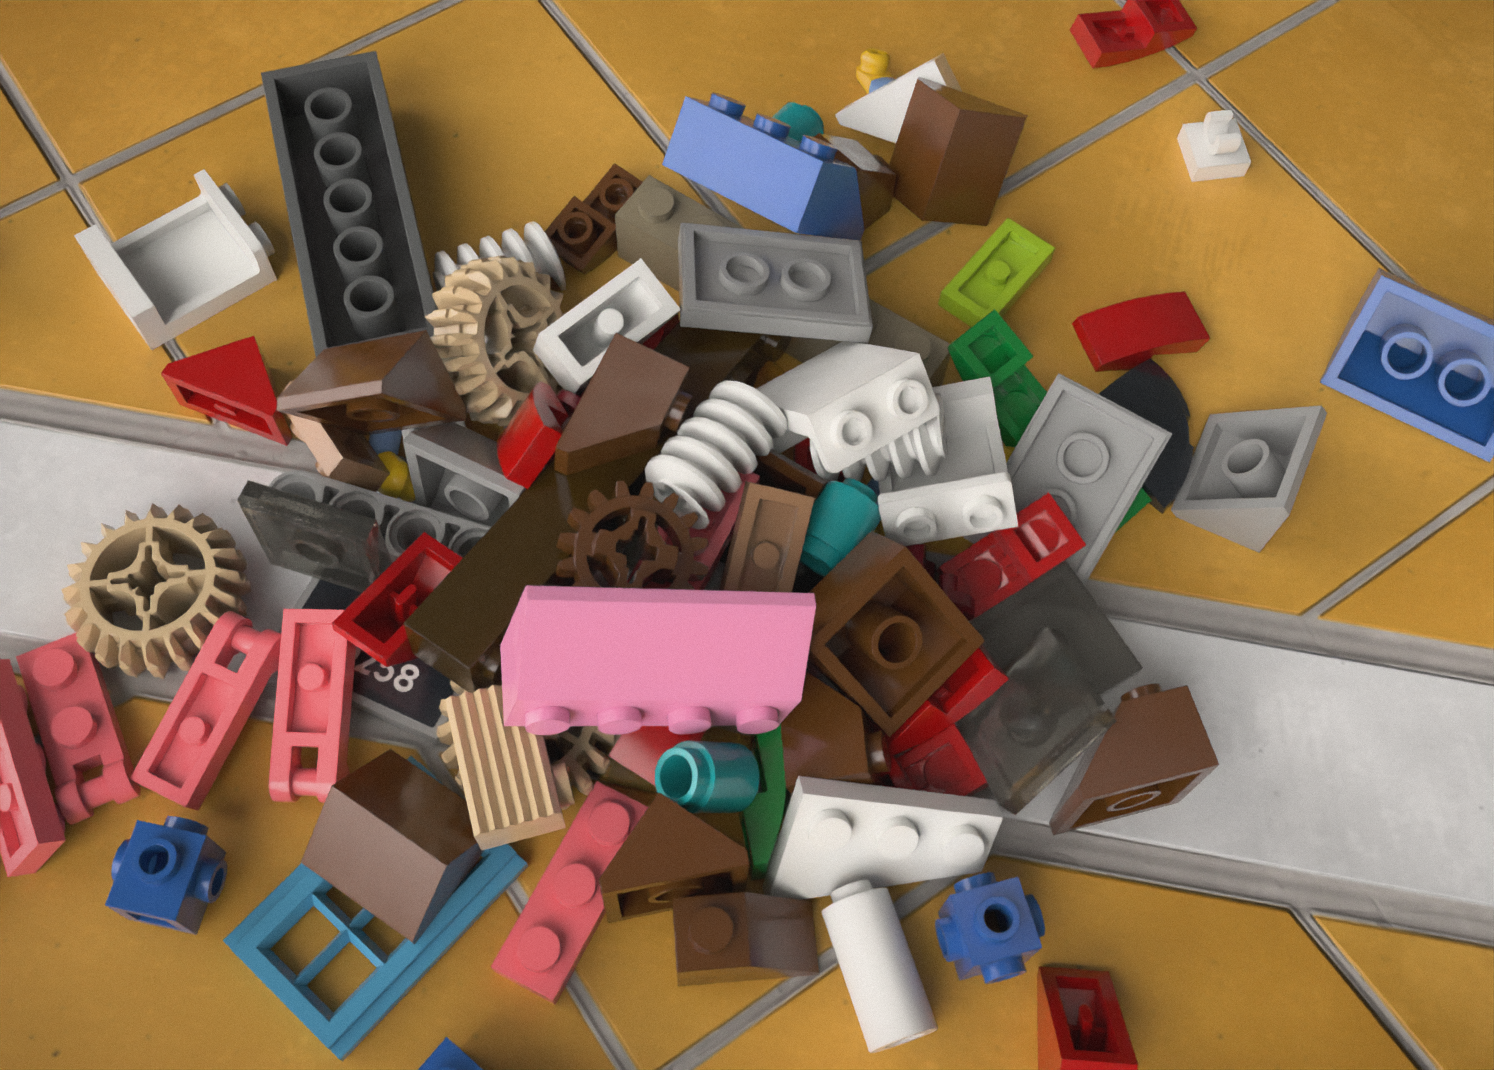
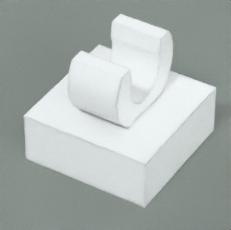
[1177,110,1251,182]

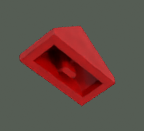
[161,335,293,446]
[332,532,463,667]
[1037,966,1139,1070]

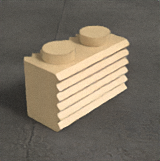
[445,685,575,851]

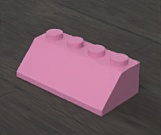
[500,586,816,735]

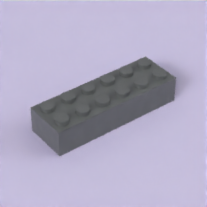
[261,51,438,357]

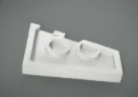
[762,776,1003,900]

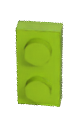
[938,218,1055,327]

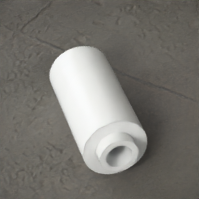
[821,880,938,1053]

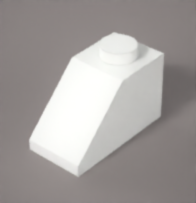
[835,53,962,143]
[533,258,681,395]

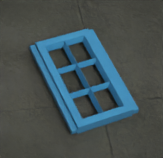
[223,756,528,1061]

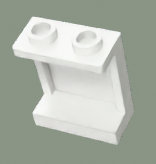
[74,169,277,350]
[756,341,940,473]
[878,377,1018,546]

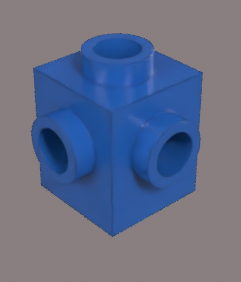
[105,816,227,935]
[935,872,1045,984]

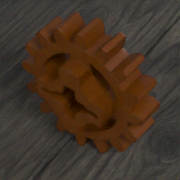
[556,480,709,590]

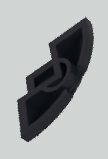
[1099,358,1194,514]

